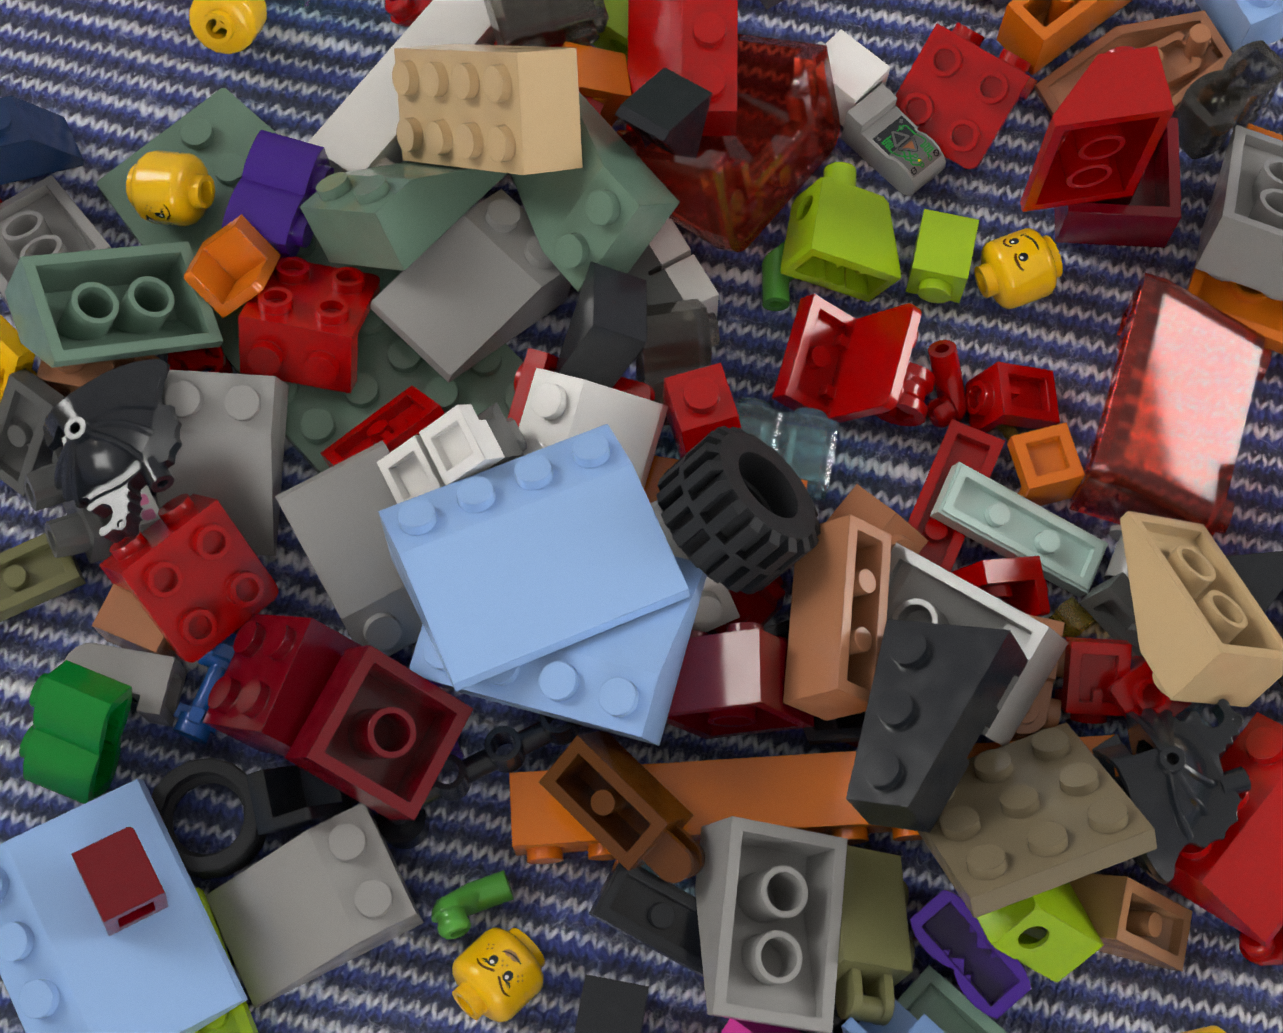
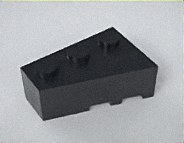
[846,619,1029,833]

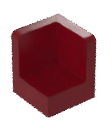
[71,827,168,936]

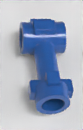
[173,633,236,744]

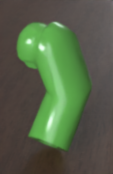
[762,241,795,311]
[431,870,514,939]

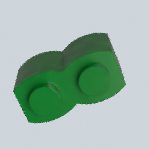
[19,660,132,804]

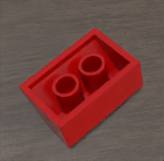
[626,0,738,136]
[1020,46,1175,212]
[1164,712,1283,947]

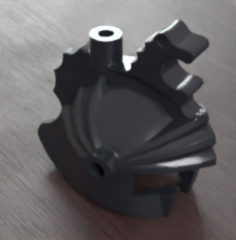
[43,359,182,543]
[1092,699,1251,884]

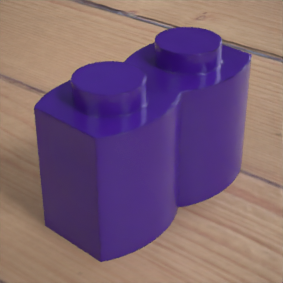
[222,130,334,258]
[910,889,1031,1019]

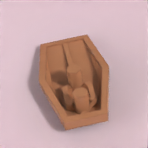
[1035,10,1236,117]

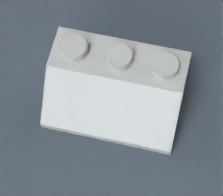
[519,368,668,488]

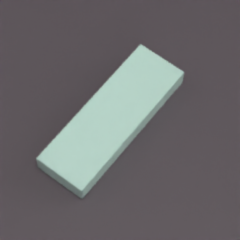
[930,462,1108,597]

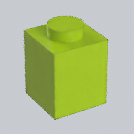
[905,209,979,303]

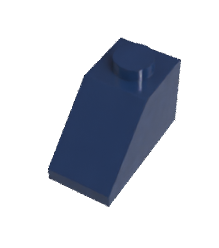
[0,95,84,185]

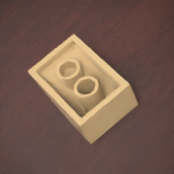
[1120,511,1283,707]

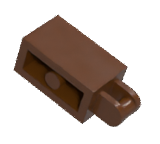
[539,731,705,883]

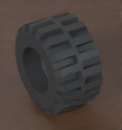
[657,426,821,594]

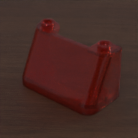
[616,34,840,252]
[1069,272,1272,537]

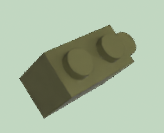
[835,845,915,1026]

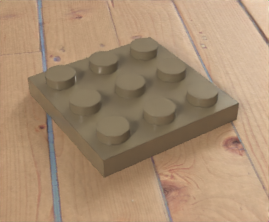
[918,722,1157,918]

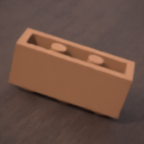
[783,514,892,721]

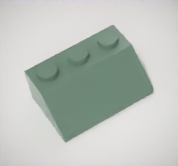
[5,241,223,368]

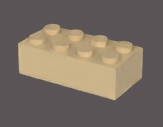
[392,44,583,175]

